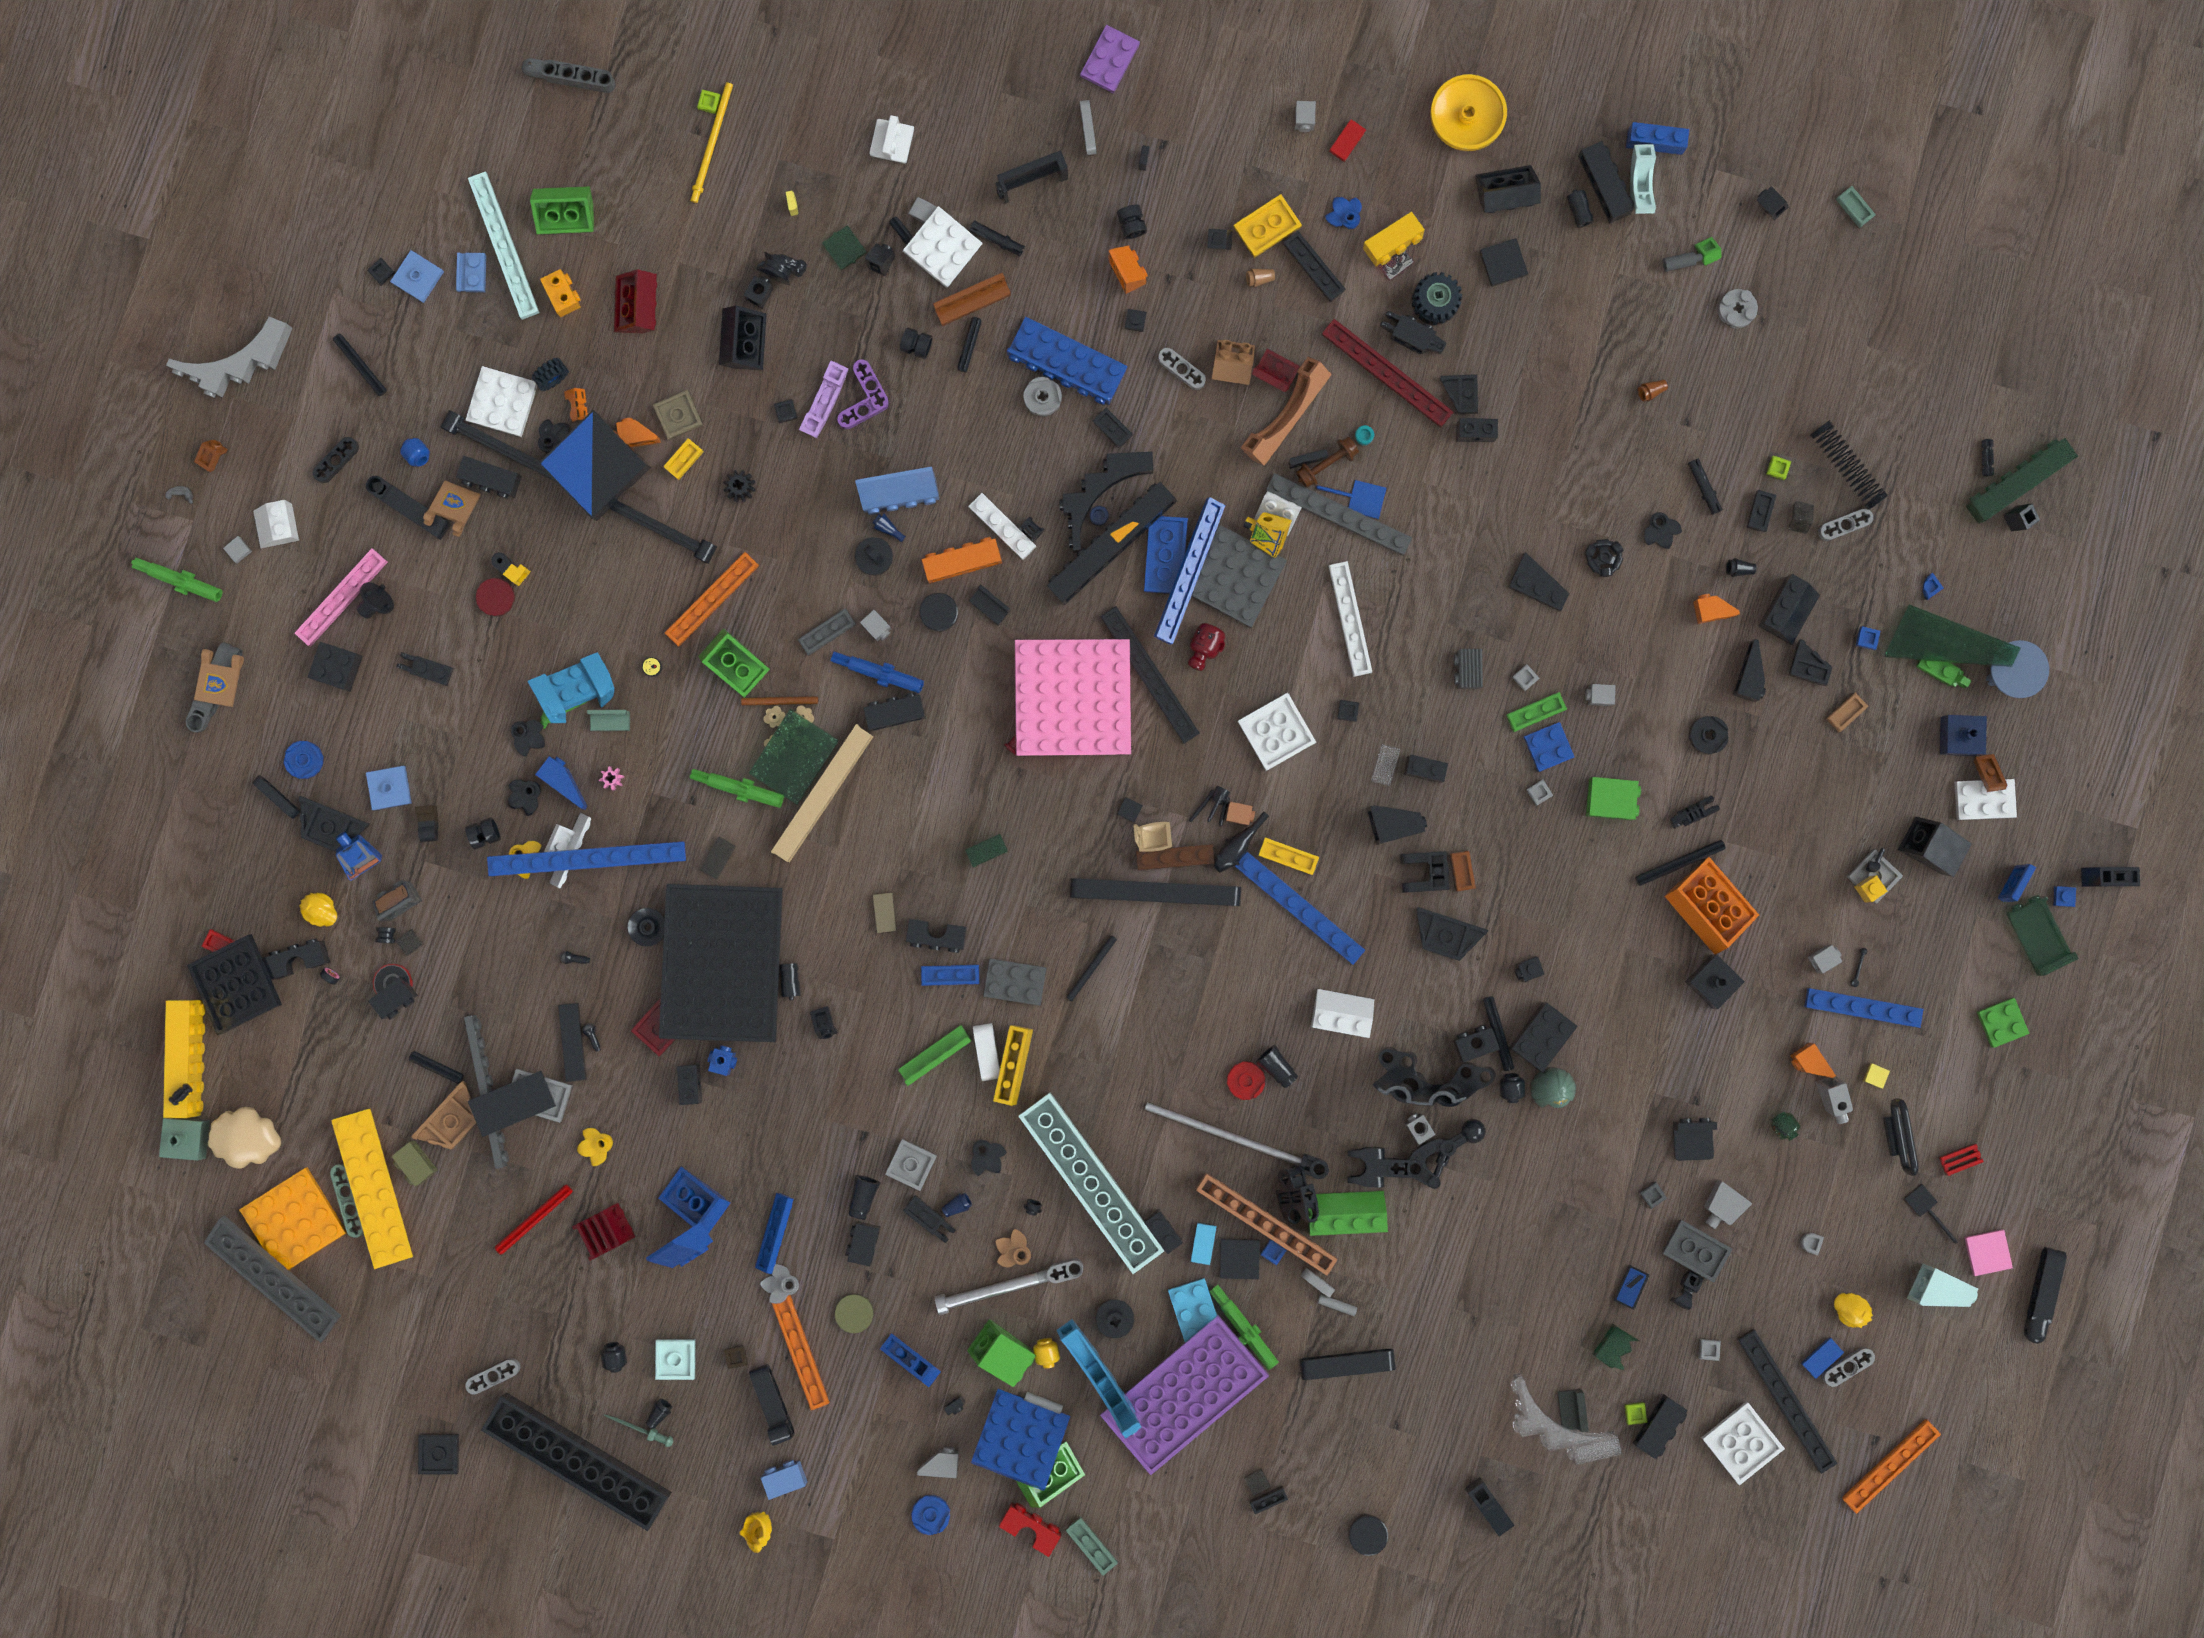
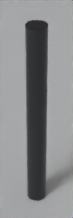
[1066,935,1117,1001]

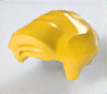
[299,893,337,927]
[1834,1293,1873,1328]
[739,1511,772,1553]

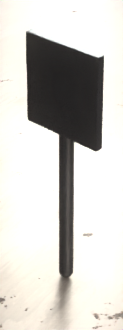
[1905,1184,1958,1244]

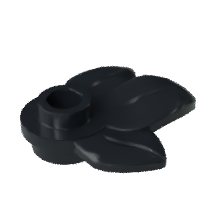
[538,419,569,453]
[1644,512,1682,549]
[511,720,545,757]
[508,779,541,816]
[971,1140,1007,1176]

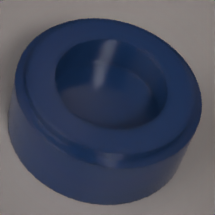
[1090,506,1109,526]

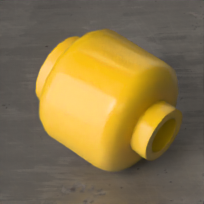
[1033,1338,1060,1368]

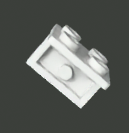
[869,115,914,164]
[1254,491,1302,536]

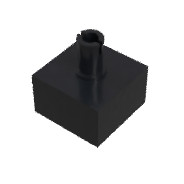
[1685,954,1745,1009]

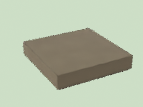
[653,390,703,440]

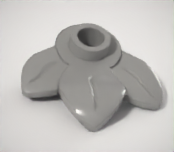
[760,1264,799,1304]

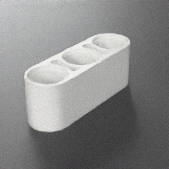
[973,1023,1000,1081]

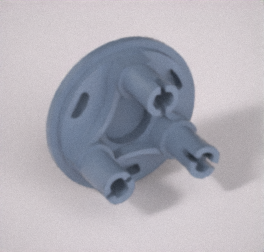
[1986,640,2049,698]

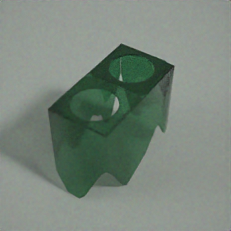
[1592,1324,1640,1374]

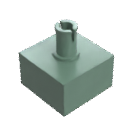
[159,1118,210,1161]

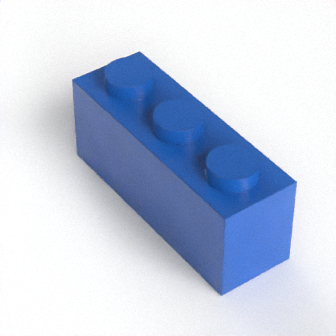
[1626,122,1689,155]

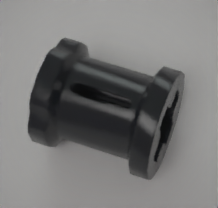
[1019,516,1045,542]

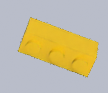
[1363,212,1425,267]

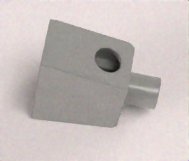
[1816,1077,1853,1124]
[1704,1180,1752,1229]

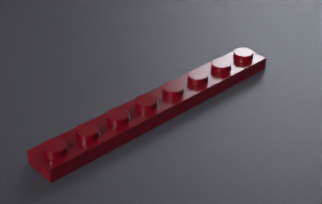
[1322,319,1453,428]

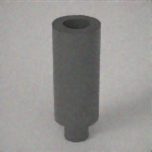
[1663,252,1703,272]

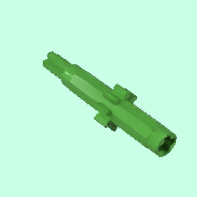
[131,557,222,602]
[690,769,784,808]
[1209,1285,1279,1371]

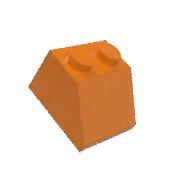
[1108,246,1148,294]

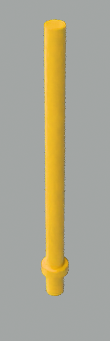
[690,82,733,203]

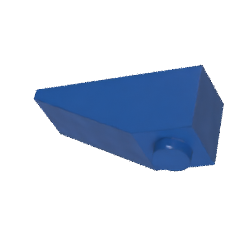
[535,756,588,810]
[880,1333,941,1387]

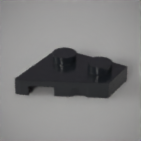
[1789,639,1833,686]

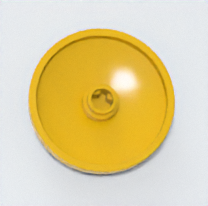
[1430,74,1507,151]

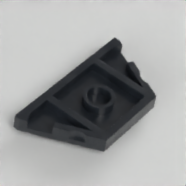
[299,796,370,852]
[1416,907,1488,961]

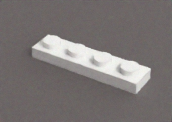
[969,493,1036,560]

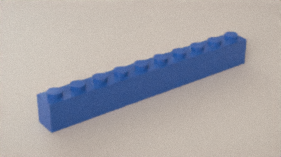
[487,841,686,876]

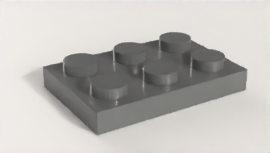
[983,959,1047,1006]
[1662,1219,1732,1283]

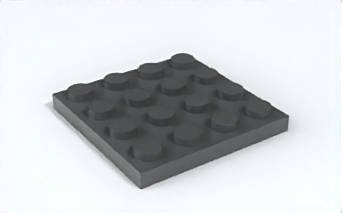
[1191,525,1287,628]

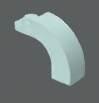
[1630,144,1656,214]

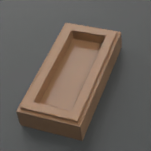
[1826,692,1869,733]

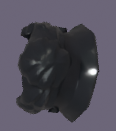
[756,252,807,285]

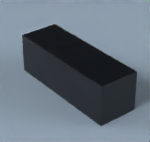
[1250,1486,1288,1515]

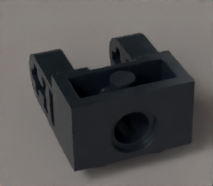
[1400,851,1450,893]

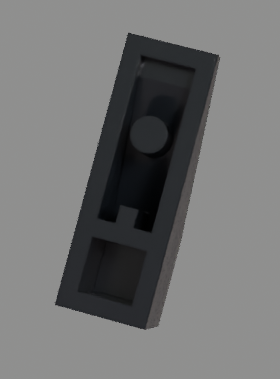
[1733,639,1766,702]
[2081,867,2140,887]

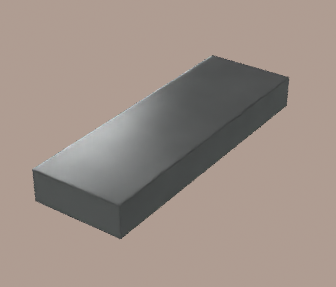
[797,608,856,656]

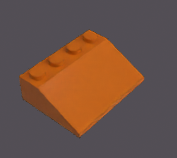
[1664,857,1759,955]

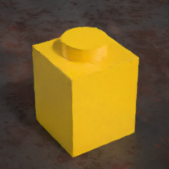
[1854,875,1888,903]

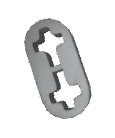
[1301,1267,1335,1298]

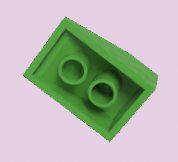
[698,628,770,698]
[1016,1441,1085,1508]

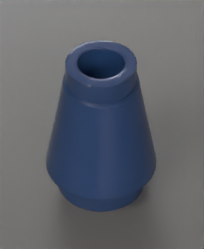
[942,1193,972,1217]

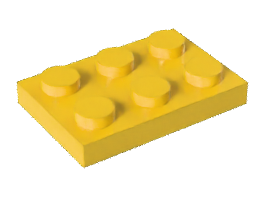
[1233,194,1302,258]

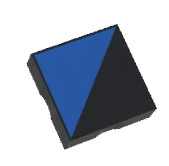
[538,410,651,521]

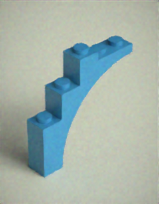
[1056,1319,1142,1439]

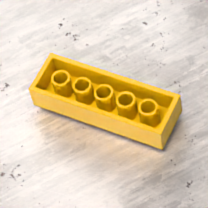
[163,1000,206,1118]

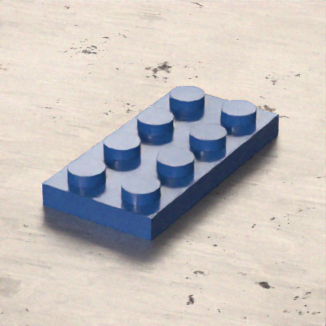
[1144,516,1188,594]

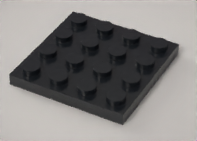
[187,934,282,1036]

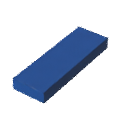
[921,965,979,986]

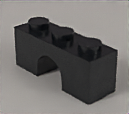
[906,919,967,953]
[263,938,331,980]

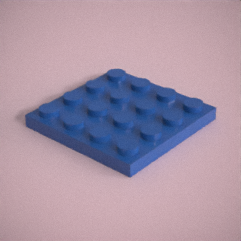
[971,1389,1070,1491]

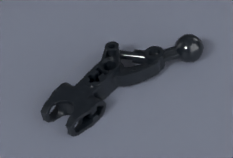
[1347,1119,1486,1189]

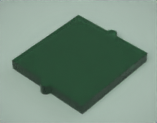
[822,225,867,270]

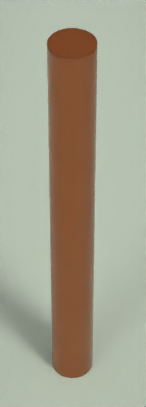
[741,696,819,705]

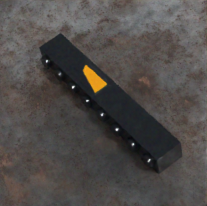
[1047,482,1177,605]

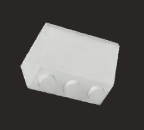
[1310,989,1374,1038]

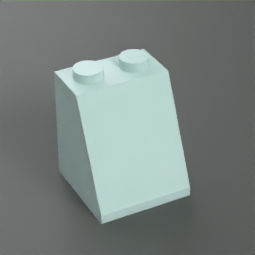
[1907,1264,1978,1307]

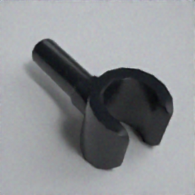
[1866,848,1885,873]

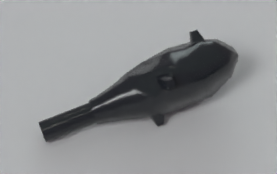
[1214,811,1269,873]

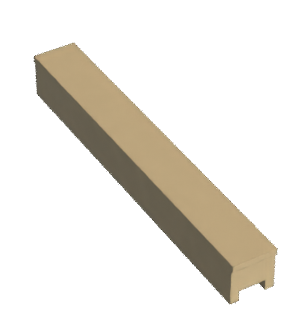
[771,724,873,863]

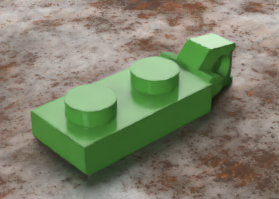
[1916,650,1971,688]

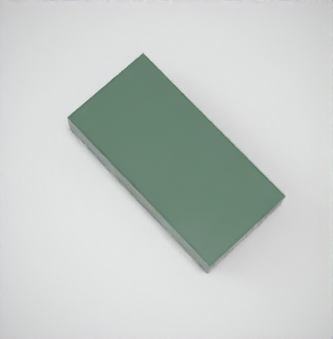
[1836,186,1876,228]

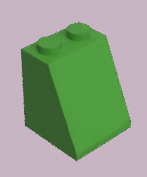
[967,1319,1036,1387]

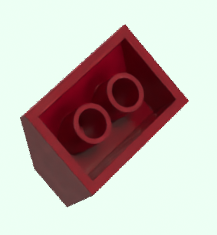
[614,269,657,333]

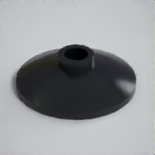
[628,908,665,946]

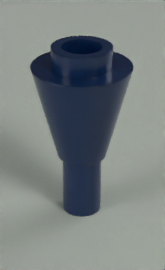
[872,513,906,542]

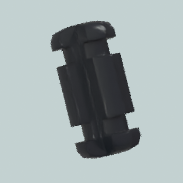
[169,1083,193,1106]

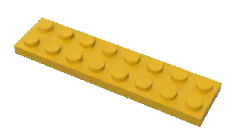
[331,1109,413,1269]

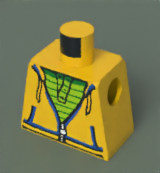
[1243,512,1292,558]

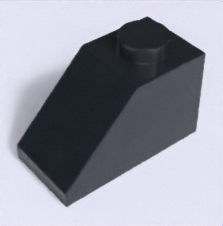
[865,243,895,276]

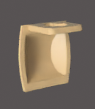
[1134,822,1172,852]

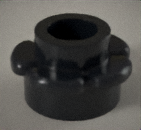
[1023,1199,1042,1216]

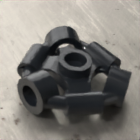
[1584,539,1624,577]

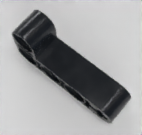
[749,1364,795,1446]

